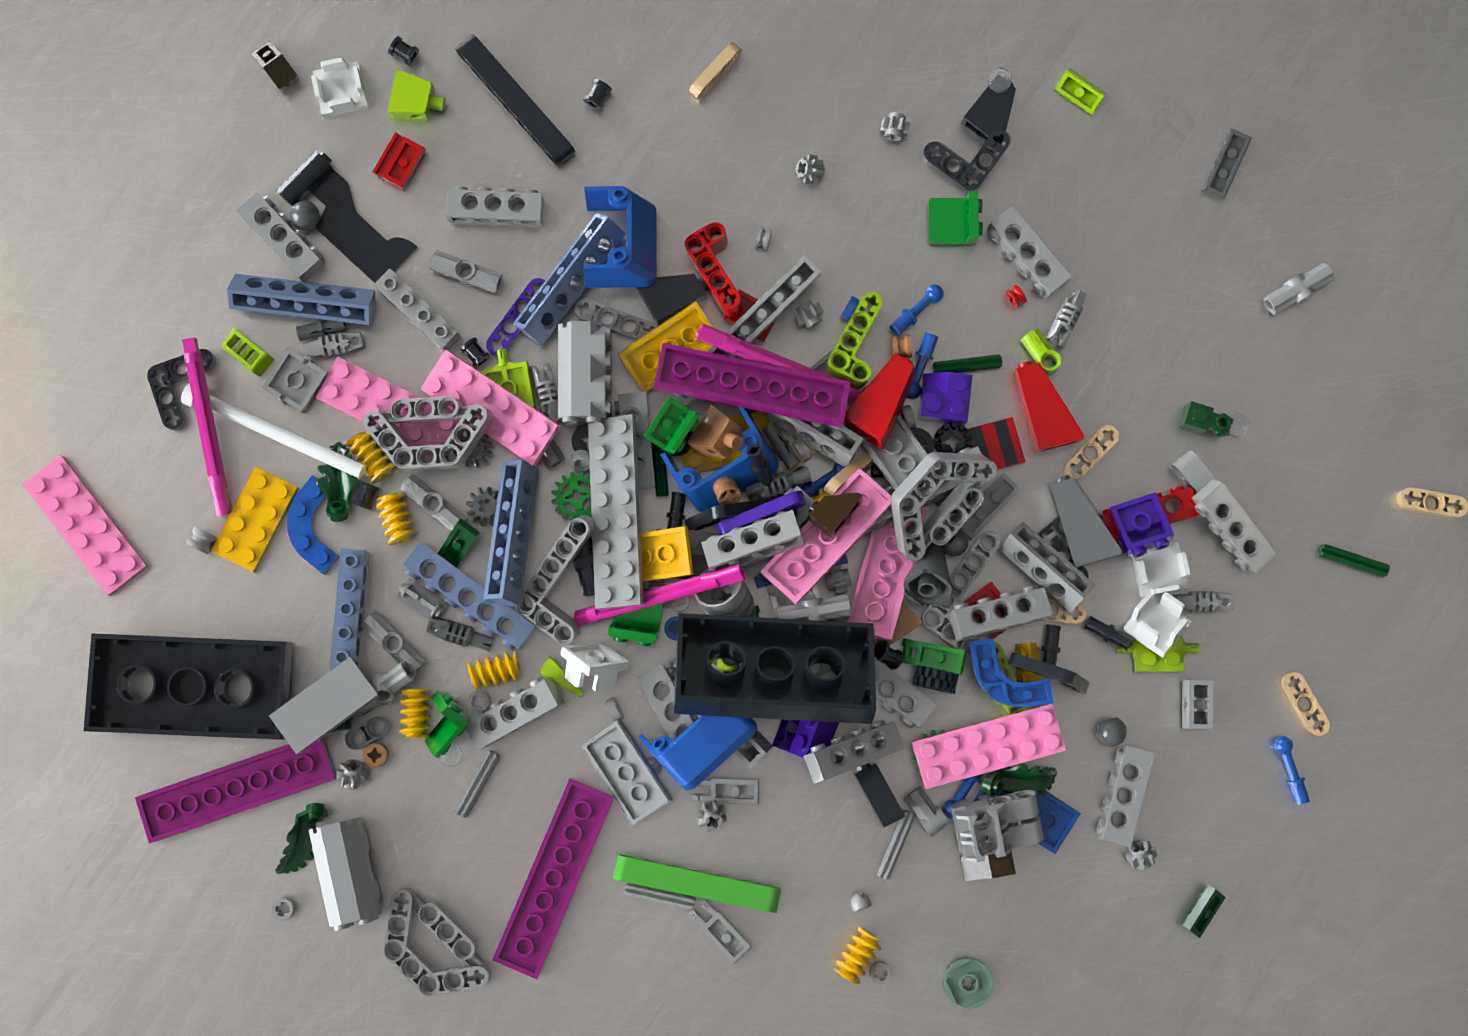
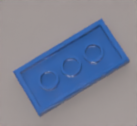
[973,766,1081,854]

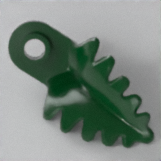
[316,442,358,522]
[982,764,1057,798]
[275,803,328,874]

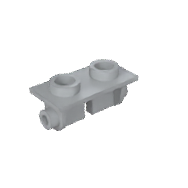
[396,577,449,620]

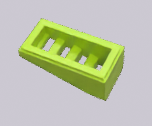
[221,328,274,377]
[540,656,585,698]

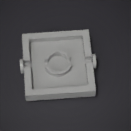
[262,348,328,413]

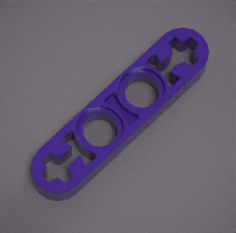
[486,278,545,357]
[717,491,806,535]

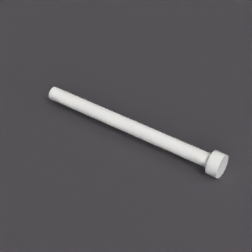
[181,383,366,479]

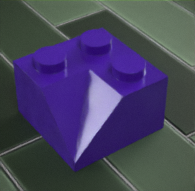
[918,372,973,425]

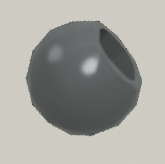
[290,201,320,230]
[940,529,969,557]
[1096,717,1127,747]

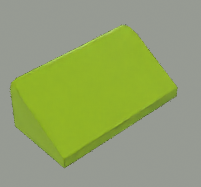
[1054,68,1107,115]

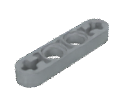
[574,299,658,341]

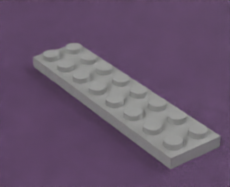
[588,414,644,610]

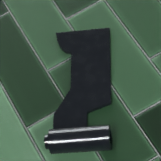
[276,151,418,283]

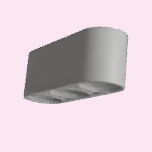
[1171,450,1221,515]

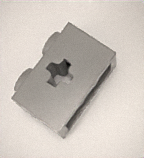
[1182,680,1214,729]

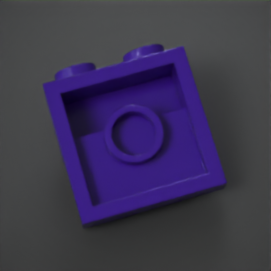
[1109,492,1174,558]

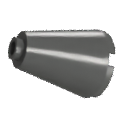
[904,542,952,607]

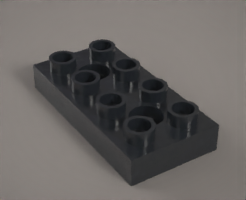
[674,613,876,724]
[83,633,293,740]

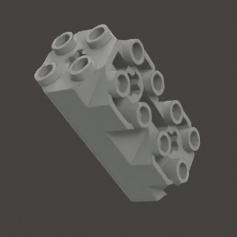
[558,321,612,428]
[309,817,381,931]

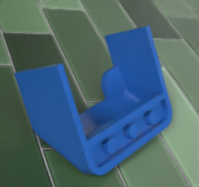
[583,186,657,288]
[661,407,779,512]
[638,715,757,791]

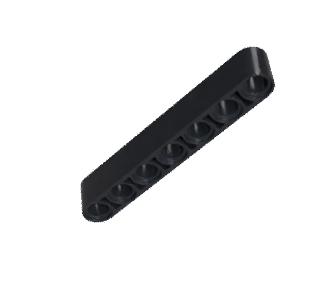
[455,33,576,167]

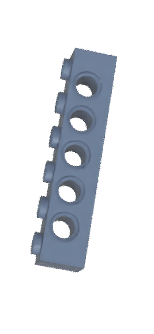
[513,213,626,345]
[227,274,376,325]
[483,459,539,607]
[403,541,538,651]
[329,549,370,672]

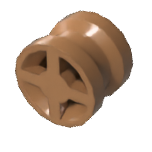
[891,335,912,358]
[713,476,741,505]
[362,743,390,767]

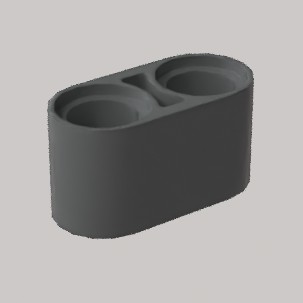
[344,716,391,750]

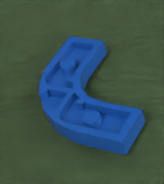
[287,475,340,575]
[969,638,1054,707]

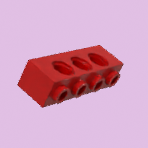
[1102,485,1200,541]

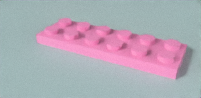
[421,349,560,466]
[315,356,461,457]
[22,455,149,596]
[760,468,891,605]
[847,506,928,642]
[912,703,1066,789]

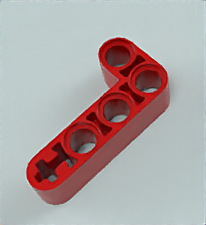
[684,222,743,318]

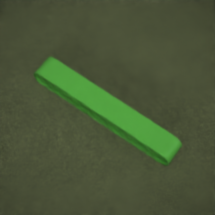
[613,854,781,913]

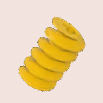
[346,432,395,484]
[375,493,416,546]
[468,651,520,690]
[399,689,431,738]
[834,927,882,984]

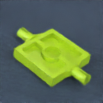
[481,349,536,409]
[1117,635,1200,672]

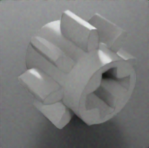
[880,112,910,141]
[796,154,825,185]
[795,300,824,329]
[824,565,852,595]
[337,759,368,790]
[696,800,727,832]
[1125,840,1158,870]

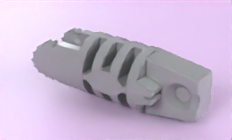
[1045,290,1087,349]
[301,332,364,357]
[529,363,559,423]
[1173,591,1233,612]

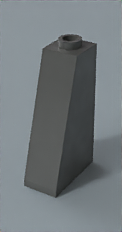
[1050,475,1125,568]

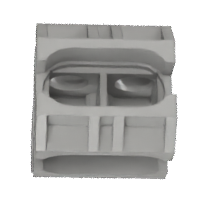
[951,790,1044,862]

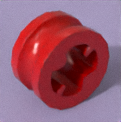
[1005,285,1027,309]

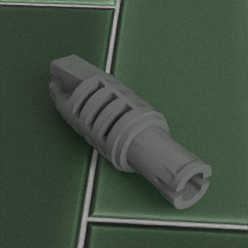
[745,467,812,501]
[426,617,494,652]

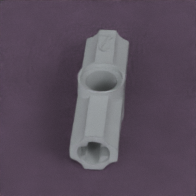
[429,250,503,294]
[1263,262,1335,315]
[400,473,468,531]
[776,595,851,621]
[361,610,427,672]
[355,661,416,717]

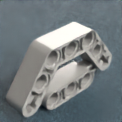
[363,396,493,471]
[891,452,997,561]
[383,888,492,996]

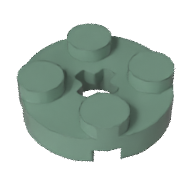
[944,958,994,1009]

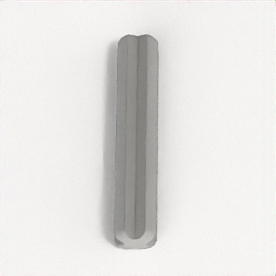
[455,750,500,818]
[877,810,916,880]
[624,883,696,909]

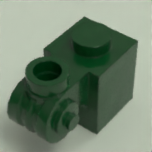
[1178,401,1233,437]

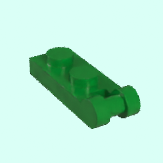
[902,638,967,675]

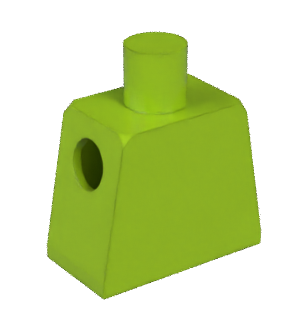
[387,70,446,121]

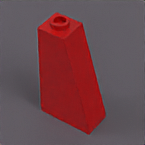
[844,353,915,450]
[1013,361,1085,453]

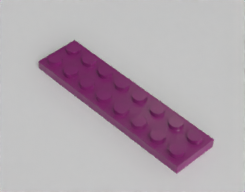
[653,343,850,428]
[135,738,336,844]
[492,778,614,979]

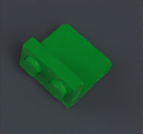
[928,191,983,245]
[643,396,700,454]
[607,588,663,646]
[425,690,469,758]

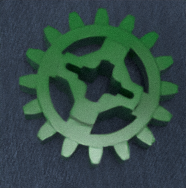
[551,471,592,523]

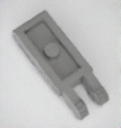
[691,778,759,804]
[689,899,752,964]

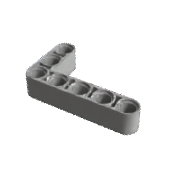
[515,515,595,645]
[921,531,1000,658]

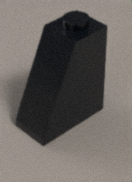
[961,75,1016,150]
[635,274,708,326]
[853,762,906,828]

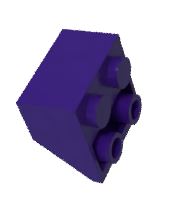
[772,719,839,758]

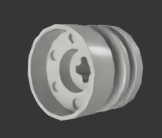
[694,569,754,617]

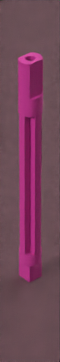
[696,323,862,401]
[182,338,231,516]
[573,564,746,627]

